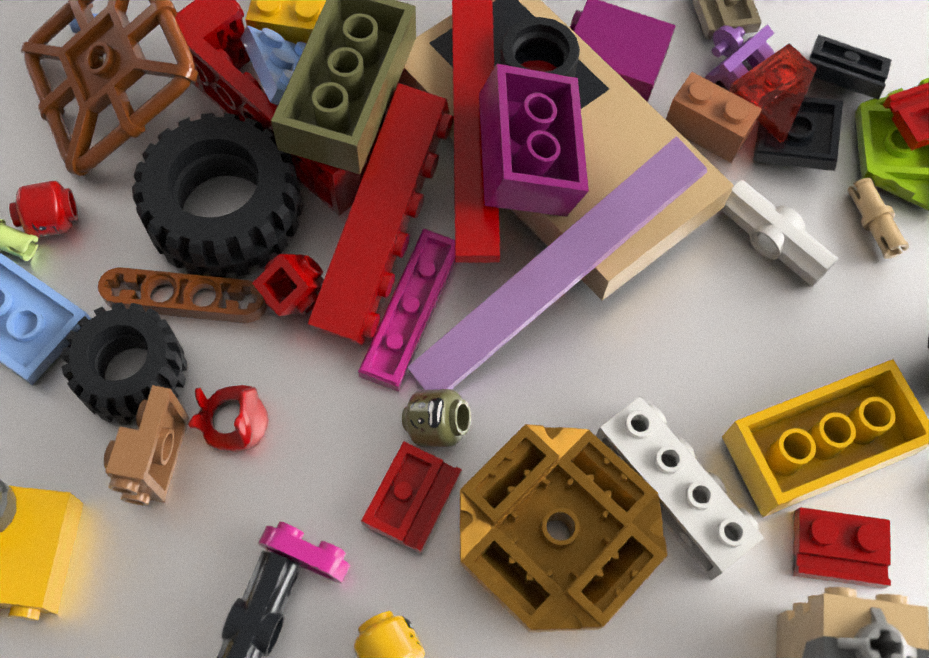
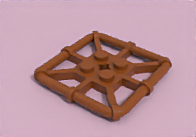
[20,0,198,176]

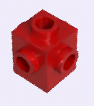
[252,254,324,316]

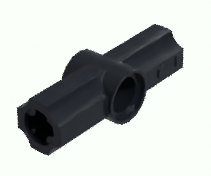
[217,550,301,658]

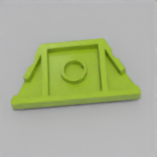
[855,78,929,211]

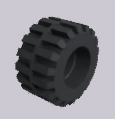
[61,302,187,425]

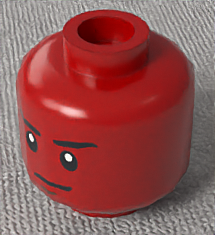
[9,181,78,238]

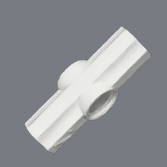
[721,180,839,287]

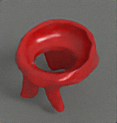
[188,385,268,452]

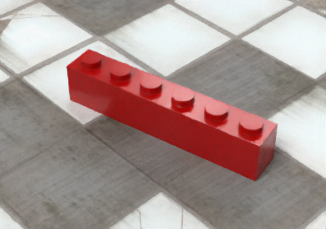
[308,83,454,346]

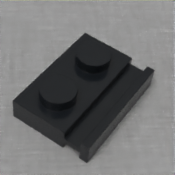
[803,34,892,100]

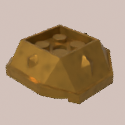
[460,424,668,633]

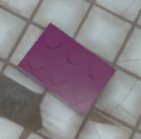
[479,64,589,217]

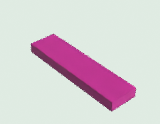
[358,228,455,392]

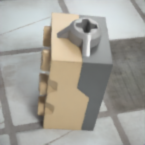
[776,587,929,658]

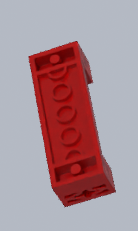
[175,0,381,216]

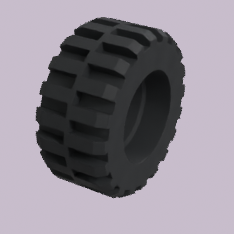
[132,113,302,278]

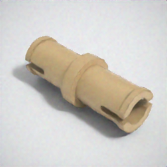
[847,178,909,259]

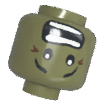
[402,389,471,447]

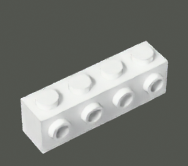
[595,396,764,580]

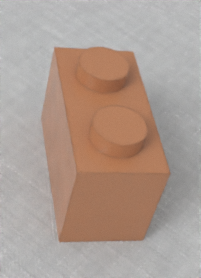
[665,72,762,163]

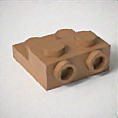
[104,385,189,506]

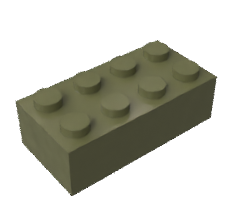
[271,0,416,174]

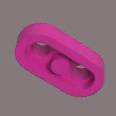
[258,521,350,584]

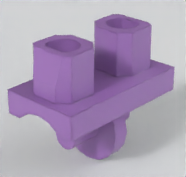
[704,24,778,94]

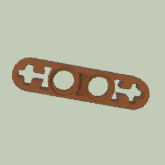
[98,267,267,323]

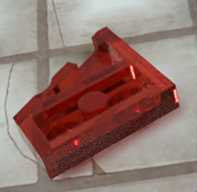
[729,43,817,143]

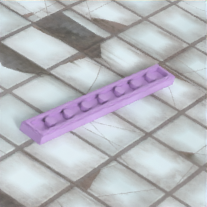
[407,136,707,390]

